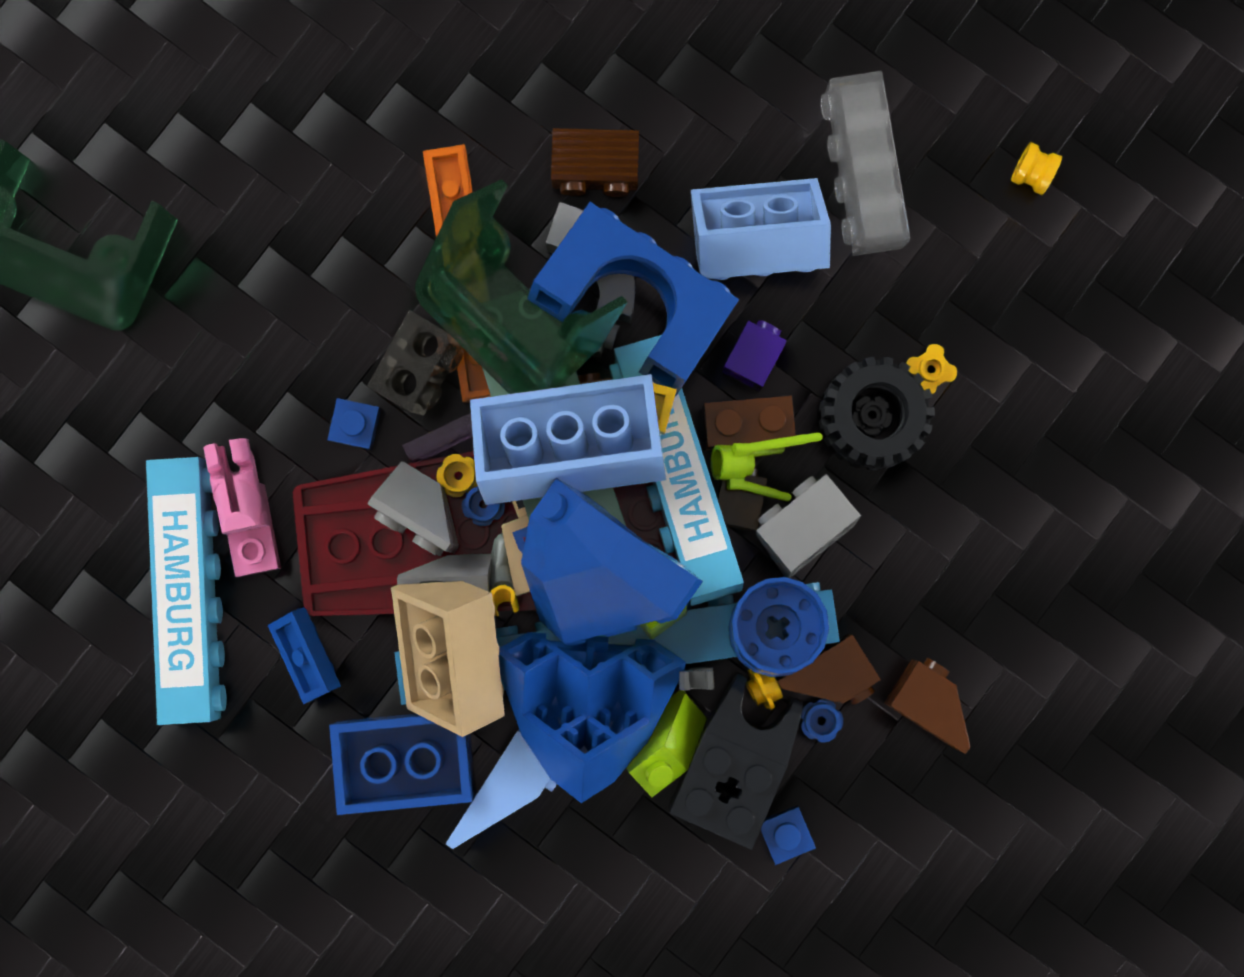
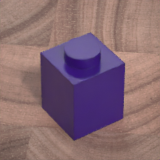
[722,320,787,392]

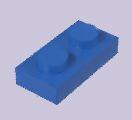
[268,607,341,704]

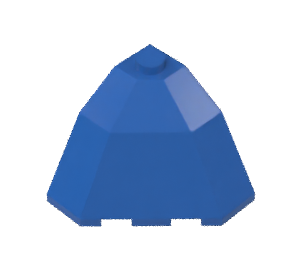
[521,478,703,647]
[498,632,686,803]

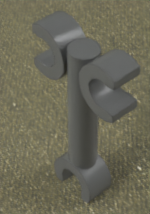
[677,667,714,691]

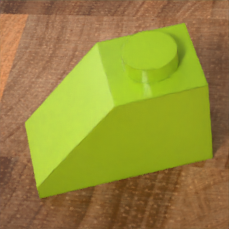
[626,690,707,797]

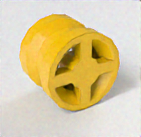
[1011,142,1062,195]

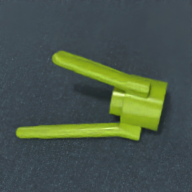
[711,433,823,502]

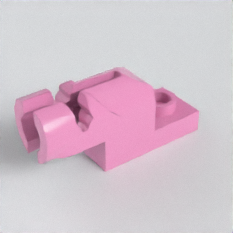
[203,438,281,577]

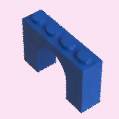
[527,202,739,396]

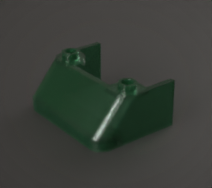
[0,139,178,330]
[415,179,628,394]

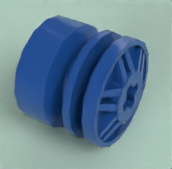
[728,577,829,677]

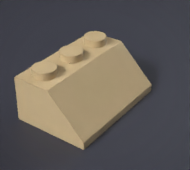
[391,581,505,737]

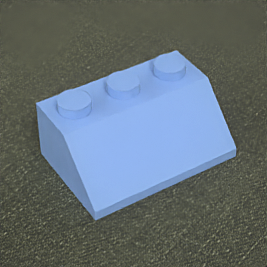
[690,178,831,280]

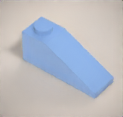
[446,729,557,849]

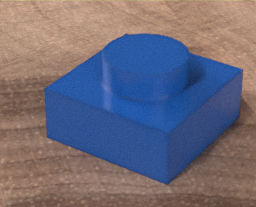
[327,398,381,450]
[761,805,816,865]

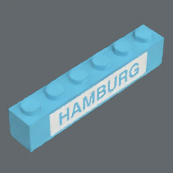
[609,335,744,606]
[146,457,227,725]

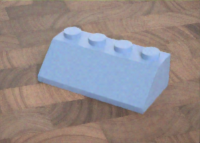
[470,374,666,505]

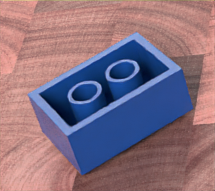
[329,714,476,815]

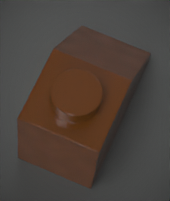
[775,634,881,705]
[884,658,971,754]

